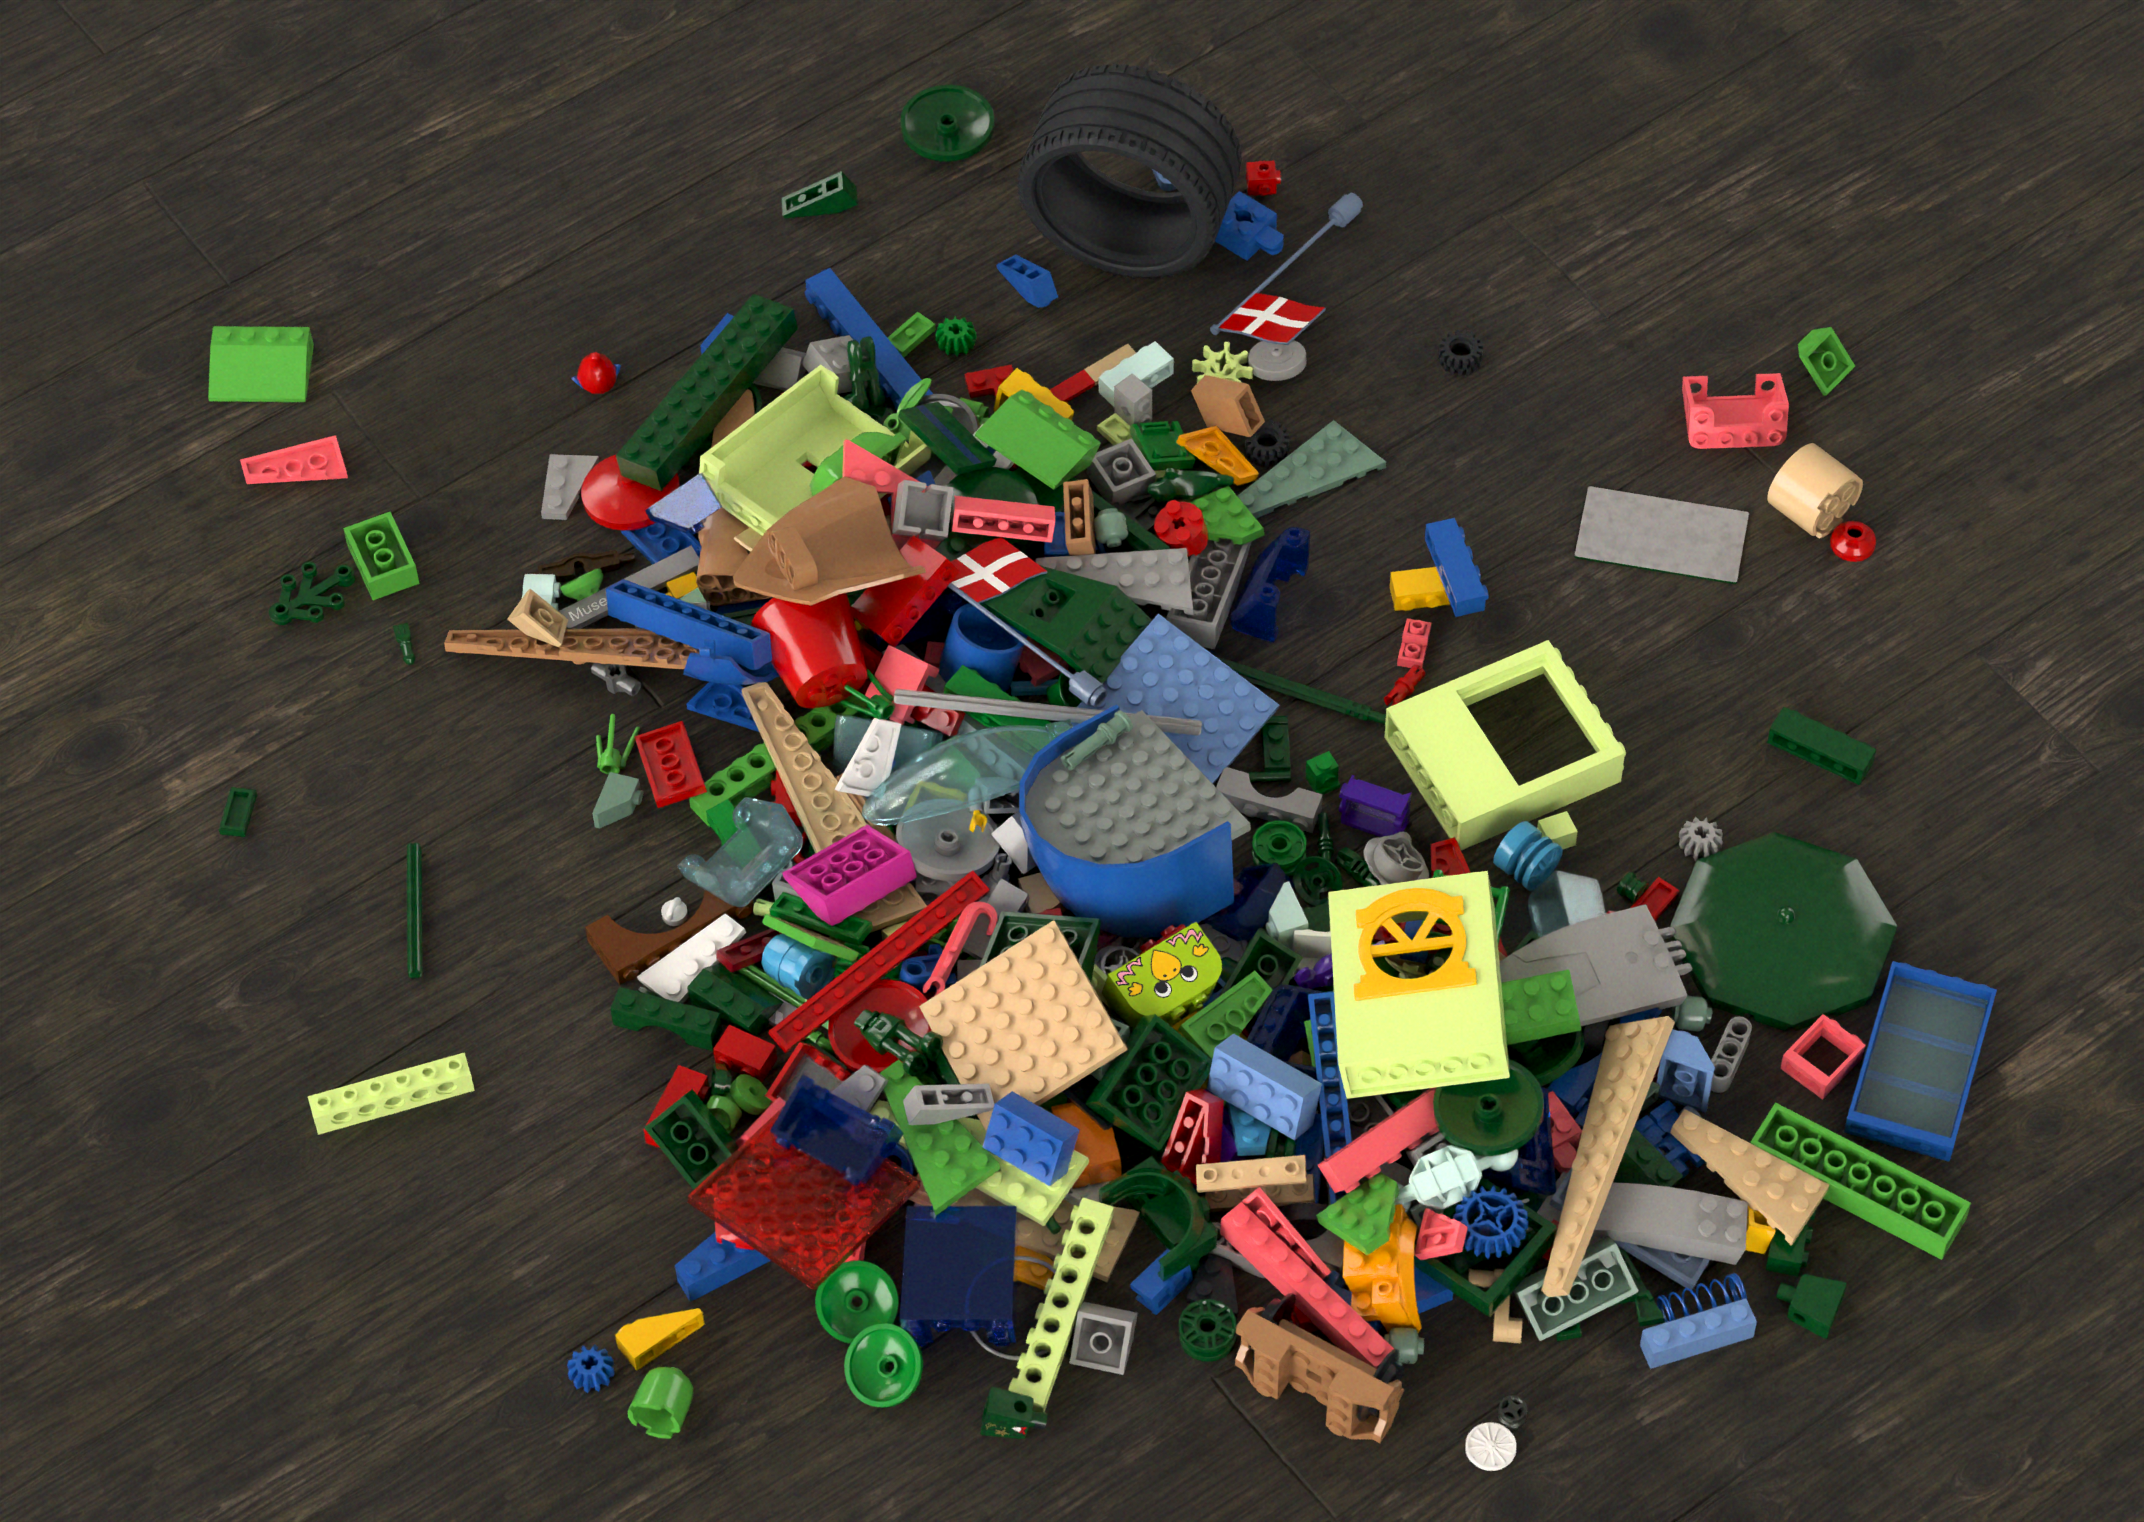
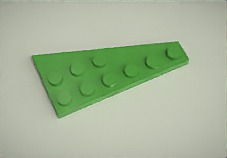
[879,1059,1000,1216]

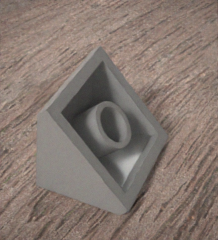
[753,347,806,391]

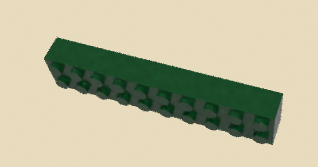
[616,294,798,491]

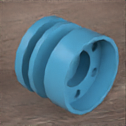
[1493,821,1563,891]

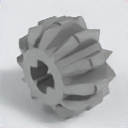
[1679,817,1723,861]

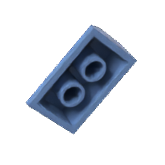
[1657,1029,1715,1113]

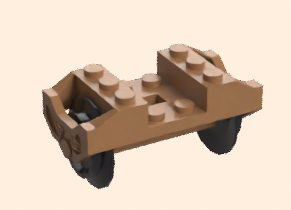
[1235,1293,1404,1443]

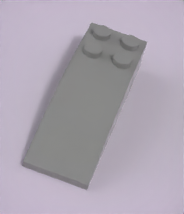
[1166,538,1252,649]
[1592,1183,1748,1265]

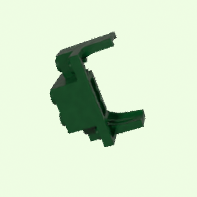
[1099,1156,1218,1282]

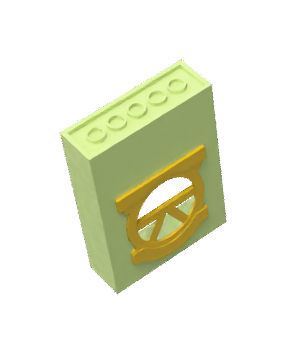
[1328,871,1510,1099]

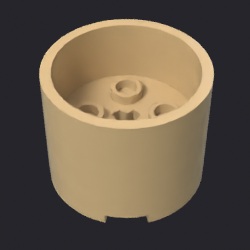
[1767,443,1863,539]

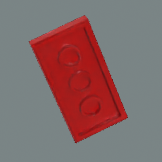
[635,721,707,808]

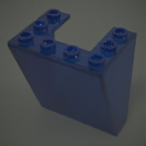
[900,1206,1018,1346]

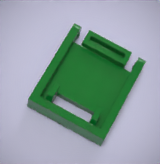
[1130,421,1195,471]

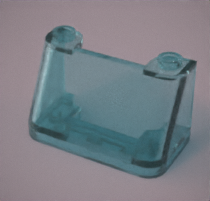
[677,797,803,907]

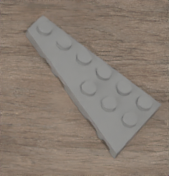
[1036,548,1193,615]

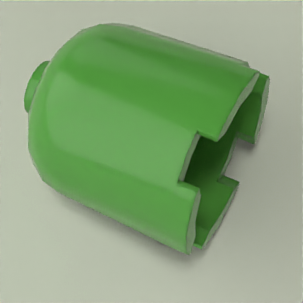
[628,1367,694,1438]

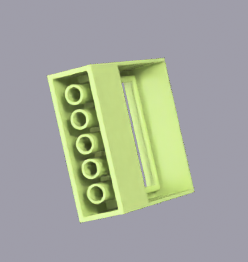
[1385,640,1626,851]

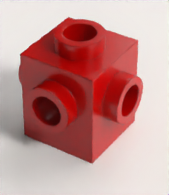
[1246,161,1281,196]

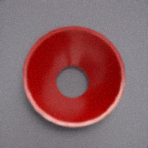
[1830,521,1876,562]

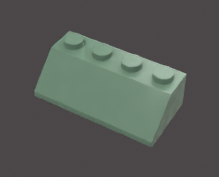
[1513,1236,1639,1341]

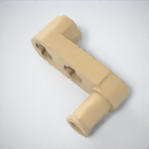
[1469,1269,1522,1343]

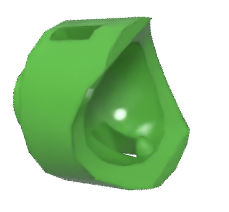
[706,1092,742,1133]

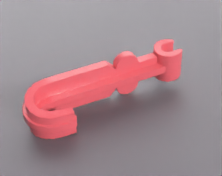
[923,901,998,996]

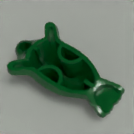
[1147,468,1234,503]

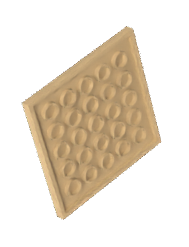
[919,920,1128,1132]

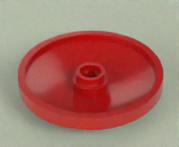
[581,455,680,530]
[828,979,933,1073]

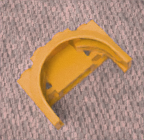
[1343,1204,1422,1334]

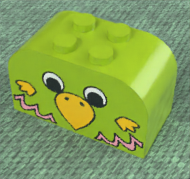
[1101,922,1222,1029]

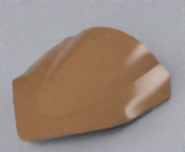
[733,476,926,605]

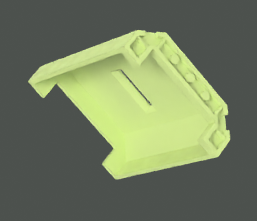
[699,365,931,536]

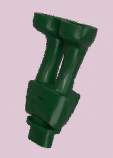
[854,1009,943,1077]

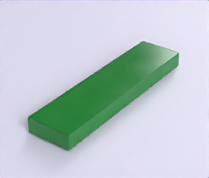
[769,892,873,946]

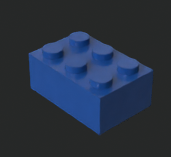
[982,1091,1080,1186]

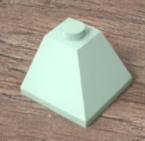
[1266,881,1308,950]

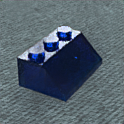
[1203,862,1294,941]

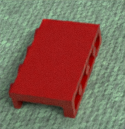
[851,535,959,648]

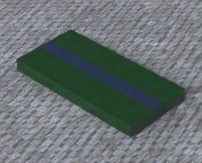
[898,401,997,475]

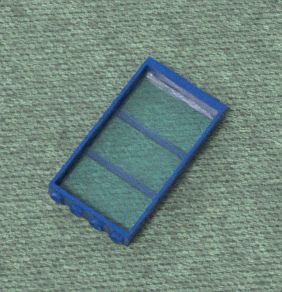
[1844,961,1997,1162]

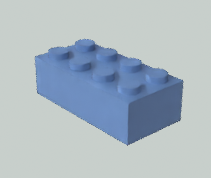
[1207,1034,1322,1140]

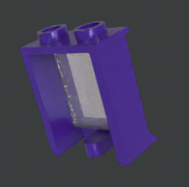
[1339,775,1412,837]

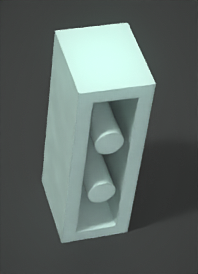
[1099,341,1174,407]

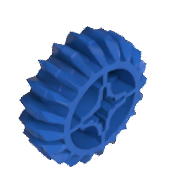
[1453,1185,1528,1259]

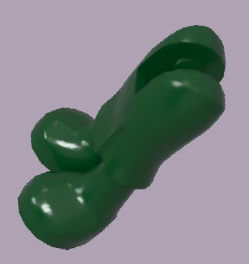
[843,336,886,409]

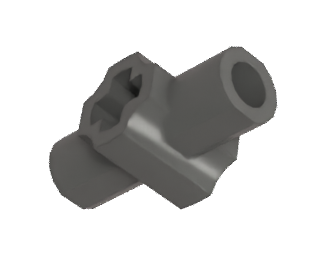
[591,663,641,696]

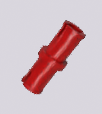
[1384,665,1425,706]

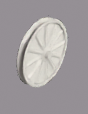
[1465,1422,1516,1471]

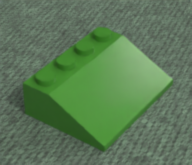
[209,326,314,402]
[975,390,1101,489]

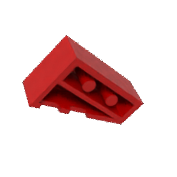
[1160,1088,1224,1185]

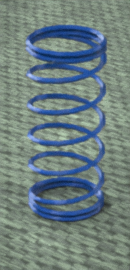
[1657,1273,1747,1324]

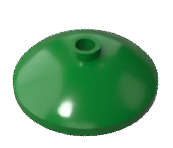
[815,1260,898,1343]
[844,1323,923,1408]

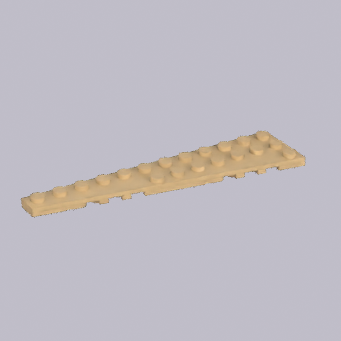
[742,682,927,933]

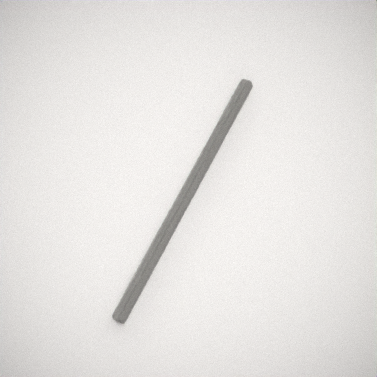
[894,689,1202,735]

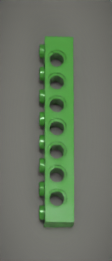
[689,694,871,827]

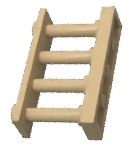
[1196,1155,1315,1213]

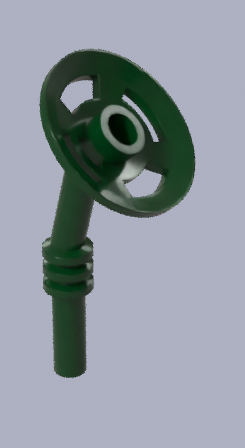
[1293,813,1343,906]

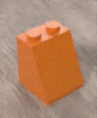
[1051,1102,1122,1189]

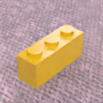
[1390,567,1450,611]

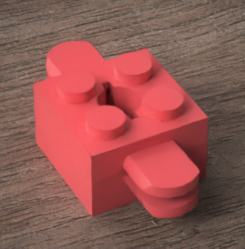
[1520,1091,1582,1174]

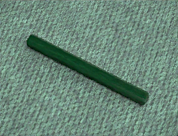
[407,843,423,979]

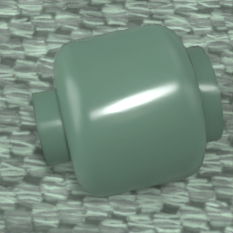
[1093,508,1128,547]
[1671,995,1712,1032]
[1384,1327,1424,1364]

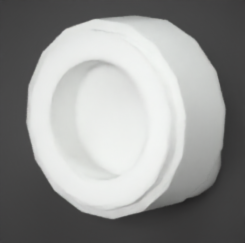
[661,897,688,926]

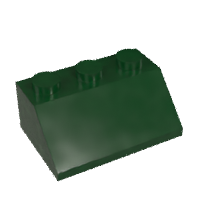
[1219,929,1303,1030]
[687,963,784,1037]
[644,1089,743,1191]
[1613,1127,1683,1188]

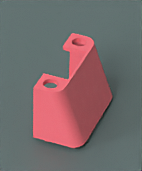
[1682,373,1789,449]

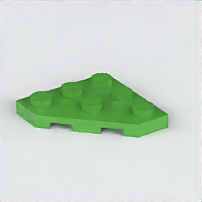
[1188,486,1265,545]
[1316,1172,1399,1255]

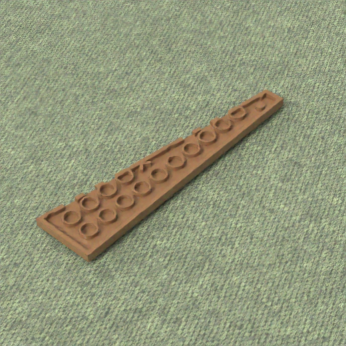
[444,628,740,669]

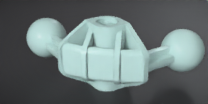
[1394,1145,1518,1212]

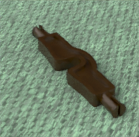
[523,550,635,582]

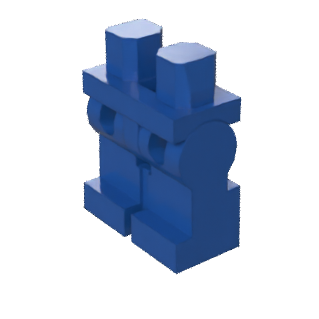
[1634,1100,1706,1180]

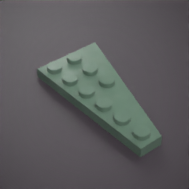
[1237,420,1386,518]

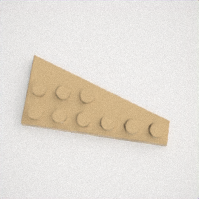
[1670,1109,1829,1246]

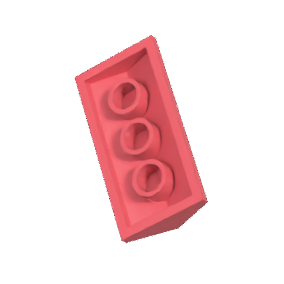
[1242,1187,1331,1279]

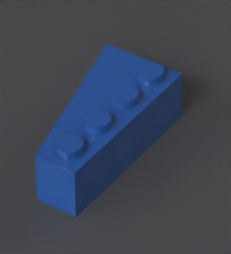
[675,1232,787,1302]

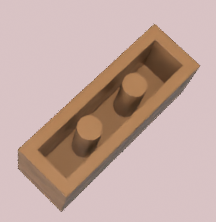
[1063,479,1096,556]

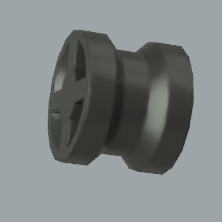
[1498,1395,1527,1431]

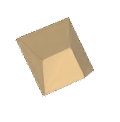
[507,589,568,647]

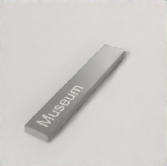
[558,545,699,629]

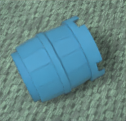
[762,934,835,1000]

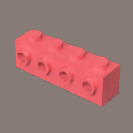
[951,496,1055,543]

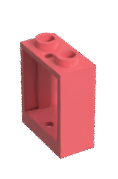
[1780,1014,1865,1100]

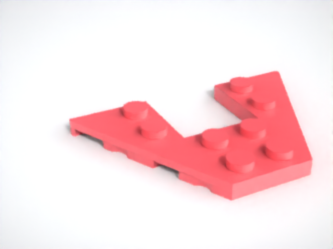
[843,439,941,551]

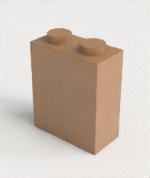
[1191,375,1265,437]

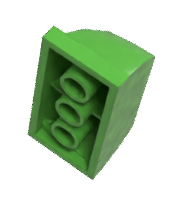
[809,432,906,497]

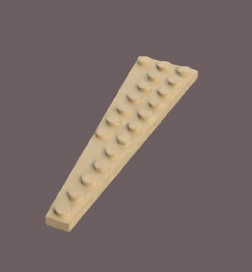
[1542,1016,1675,1297]

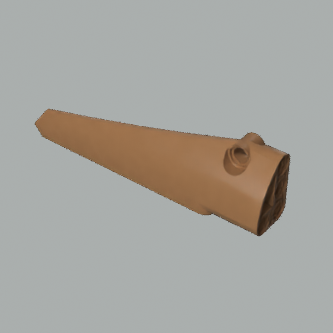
[696,389,770,606]

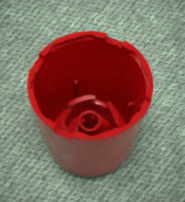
[751,593,868,708]

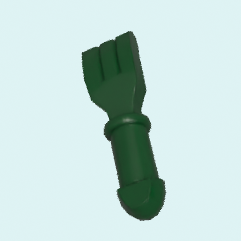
[393,623,415,665]

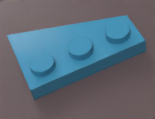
[1226,1101,1272,1156]

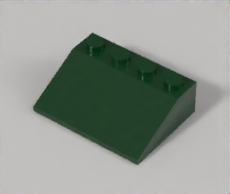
[979,911,1101,982]
[1085,1014,1212,1151]

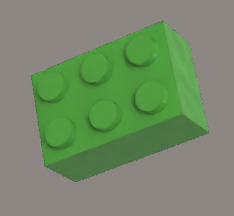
[343,512,420,600]

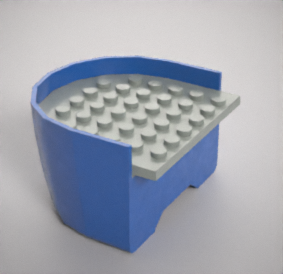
[1019,704,1250,938]

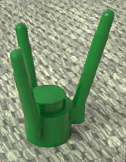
[841,669,895,720]

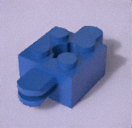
[1215,191,1284,260]

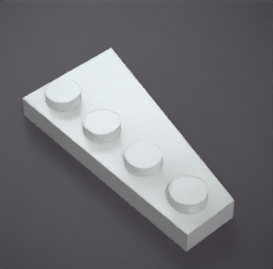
[637,914,746,1003]

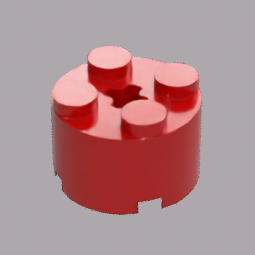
[1154,500,1209,557]

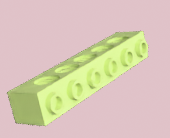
[308,1053,475,1135]

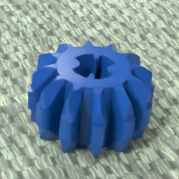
[567,1344,615,1393]

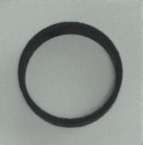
[1281,1203,1328,1237]

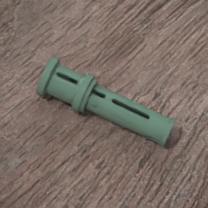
[1061,710,1133,771]

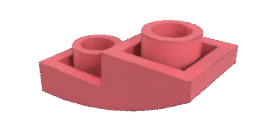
[1397,619,1432,670]

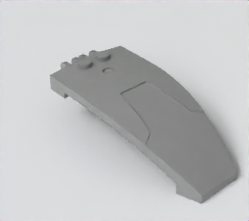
[1499,904,1693,1026]

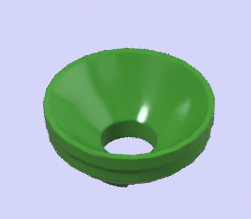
[559,568,604,601]

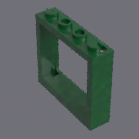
[1414,1176,1557,1317]

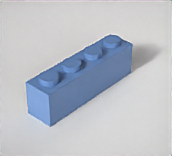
[1640,1298,1757,1369]

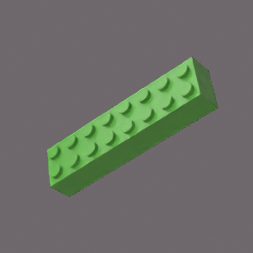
[1750,1102,1971,1260]

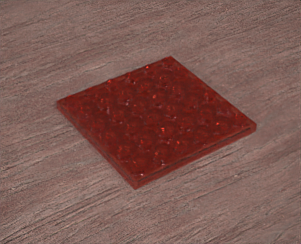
[688,1096,921,1291]

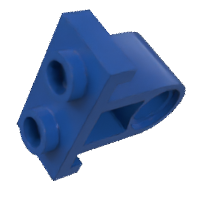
[898,944,957,994]

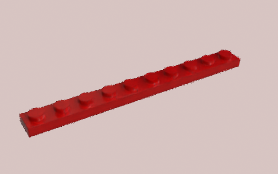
[769,870,990,1054]

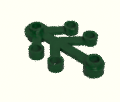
[269,561,355,625]

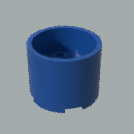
[939,603,1027,693]

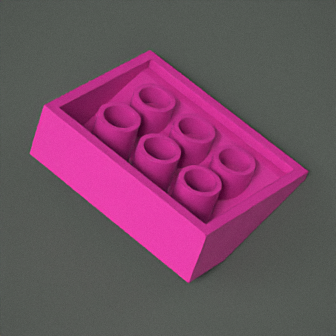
[782,825,917,926]

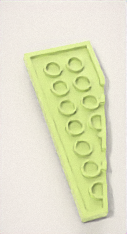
[864,1100,1089,1226]

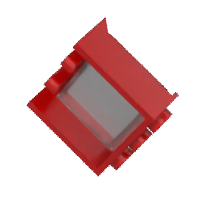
[765,1042,853,1141]

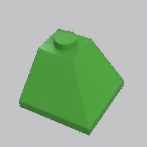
[1798,327,1855,396]

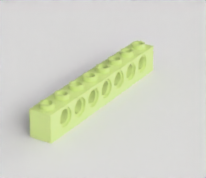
[1009,1197,1114,1412]

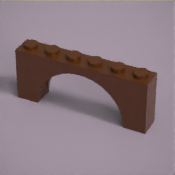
[585,853,754,985]

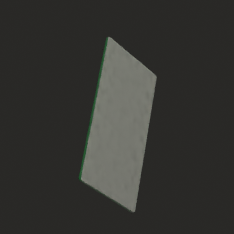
[1575,486,1749,584]

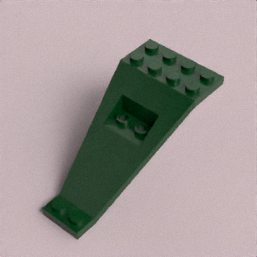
[934,531,1152,684]

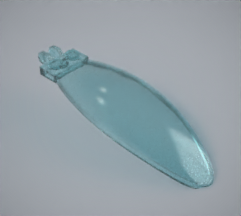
[862,719,1073,825]

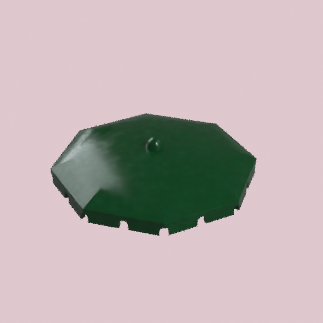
[1670,832,1898,1031]

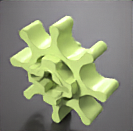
[1192,342,1253,383]

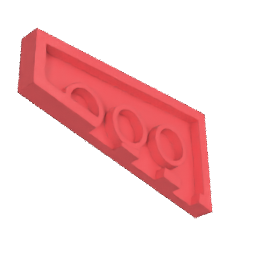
[240,435,348,484]

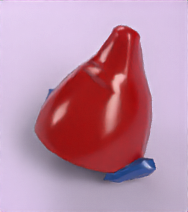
[571,352,621,394]

